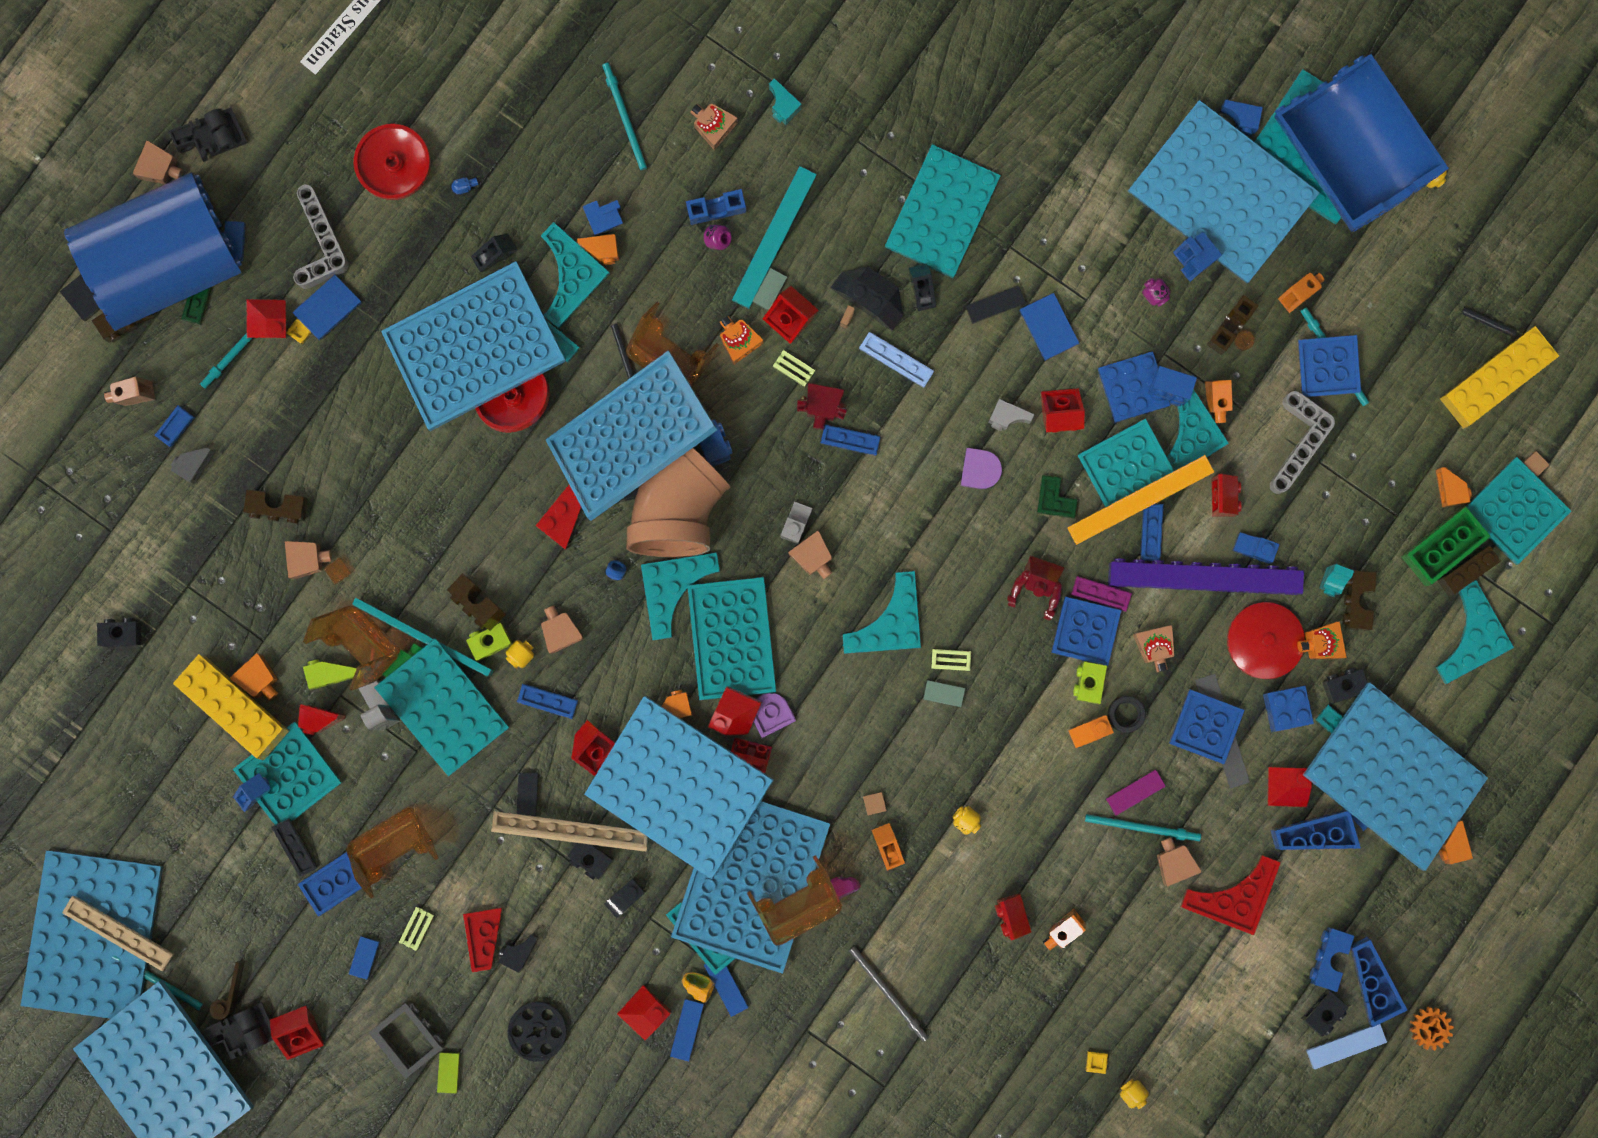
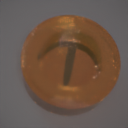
[1234,331,1254,351]

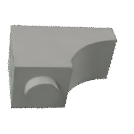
[988,399,1034,431]
[781,502,812,544]

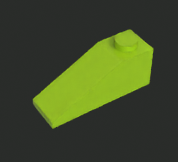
[303,659,368,690]

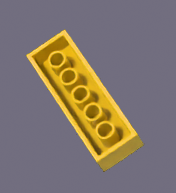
[1440,326,1559,429]
[173,654,289,760]

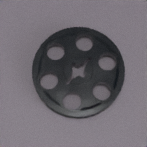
[507,1001,567,1062]

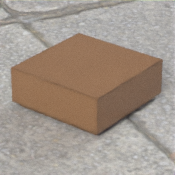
[840,305,855,328]
[1523,451,1549,476]
[863,792,886,815]

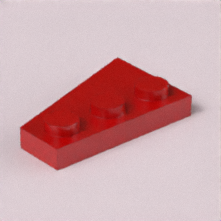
[536,485,582,550]
[463,908,502,972]

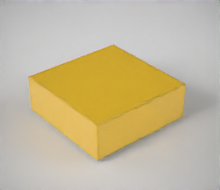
[286,319,311,345]
[1086,1051,1108,1074]

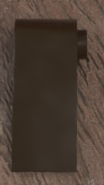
[210,960,245,1019]

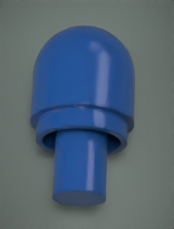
[451,177,478,194]

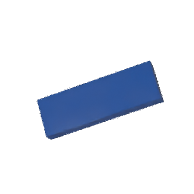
[821,425,880,456]
[1140,504,1163,561]
[517,684,578,719]
[704,964,748,1017]
[670,999,704,1061]

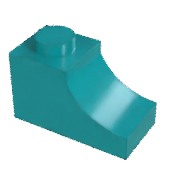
[769,79,802,125]
[1319,564,1354,597]

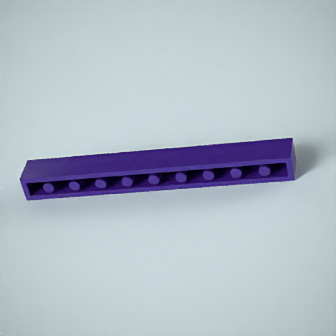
[1108,559,1304,595]

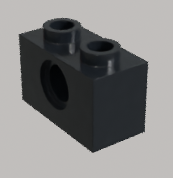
[97,618,141,647]
[1322,667,1367,704]
[567,843,614,880]
[1301,990,1348,1037]

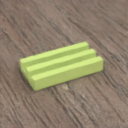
[773,350,815,387]
[931,649,971,671]
[399,907,434,951]

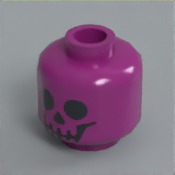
[704,225,732,250]
[1142,278,1171,307]

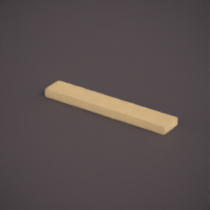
[62,896,174,972]

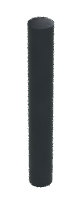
[1461,307,1517,337]
[611,324,635,379]

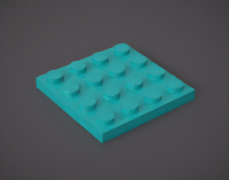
[1077,419,1174,507]
[1466,457,1571,565]
[233,722,342,825]

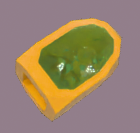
[682,972,715,1003]

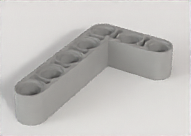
[293,185,349,289]
[1270,391,1335,494]
[356,673,401,731]

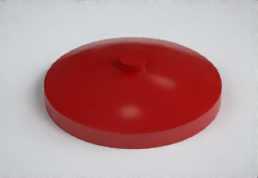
[354,124,431,200]
[475,373,549,433]
[1227,602,1305,679]

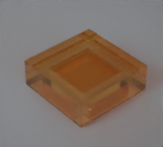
[324,558,351,585]

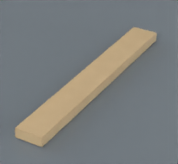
[491,811,648,852]

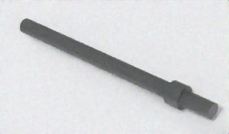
[849,946,929,1042]

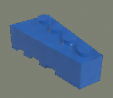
[1270,810,1360,850]
[1351,937,1407,1027]

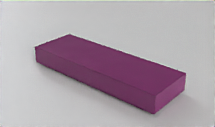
[1071,576,1132,612]
[1106,770,1166,816]

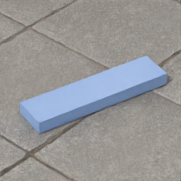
[859,332,934,388]
[1306,1024,1387,1069]

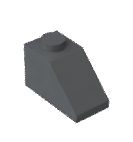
[171,448,215,484]

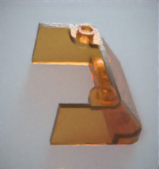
[626,301,719,387]
[303,606,400,691]
[346,808,438,899]
[747,855,842,945]

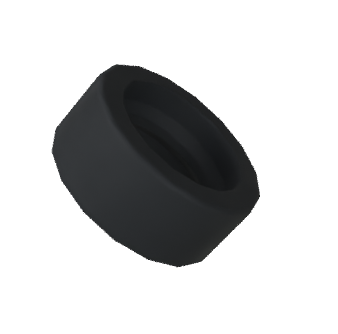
[1108,696,1146,733]

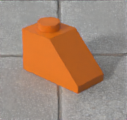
[577,234,619,265]
[1436,467,1472,508]
[662,690,692,718]
[1068,715,1114,748]
[1439,820,1473,864]
[871,823,905,870]

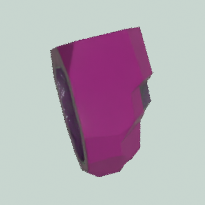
[825,876,860,901]

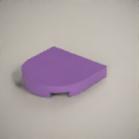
[960,448,1002,489]
[754,693,796,738]

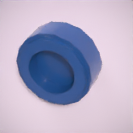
[606,560,626,580]

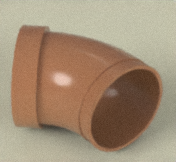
[627,448,731,557]

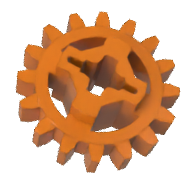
[1409,1007,1454,1051]

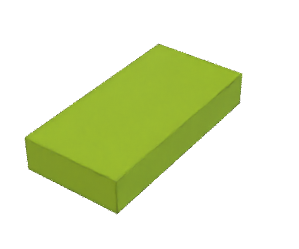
[437,1052,460,1094]

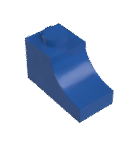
[1221,100,1263,135]
[1232,532,1279,564]
[233,773,271,812]

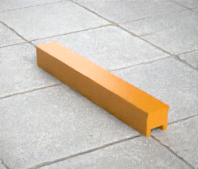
[1067,455,1214,545]

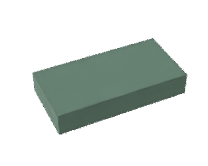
[753,268,787,310]
[923,680,965,707]

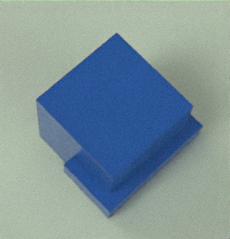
[582,200,623,236]
[1173,232,1222,282]

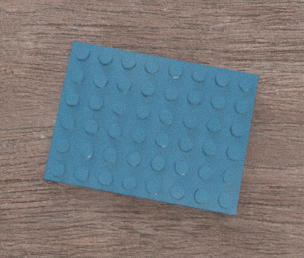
[1128,100,1320,283]
[381,262,566,431]
[546,351,717,521]
[1303,683,1488,871]
[584,696,774,879]
[671,802,830,974]
[21,850,163,1019]
[73,980,254,1138]

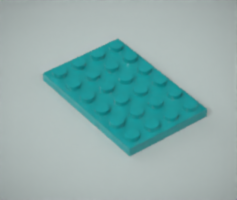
[885,145,1001,278]
[687,577,776,700]
[374,638,509,776]

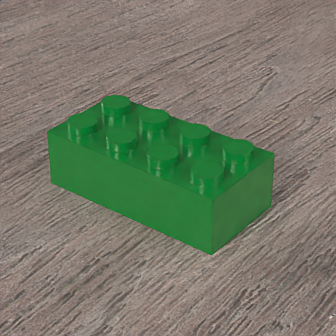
[1401,507,1491,586]

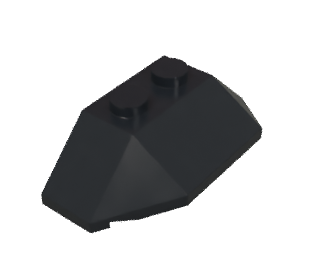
[830,266,903,331]

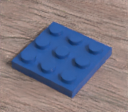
[1298,335,1361,397]
[1098,352,1170,423]
[1051,597,1121,667]
[1169,690,1244,764]

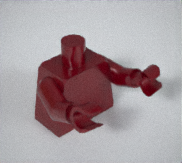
[797,383,847,430]
[1007,555,1064,620]

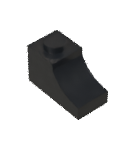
[471,233,517,272]
[909,264,936,311]
[604,878,646,918]
[498,933,539,973]

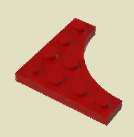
[1180,855,1281,935]

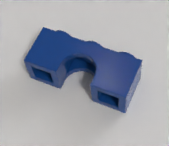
[686,189,746,225]
[1310,927,1354,992]

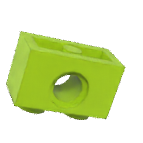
[466,623,513,662]
[1073,662,1107,704]

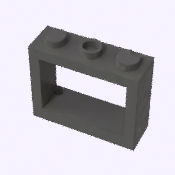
[369,1001,445,1079]

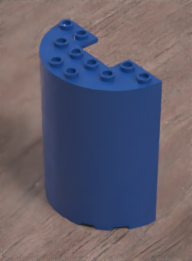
[1274,54,1449,232]
[64,172,242,331]

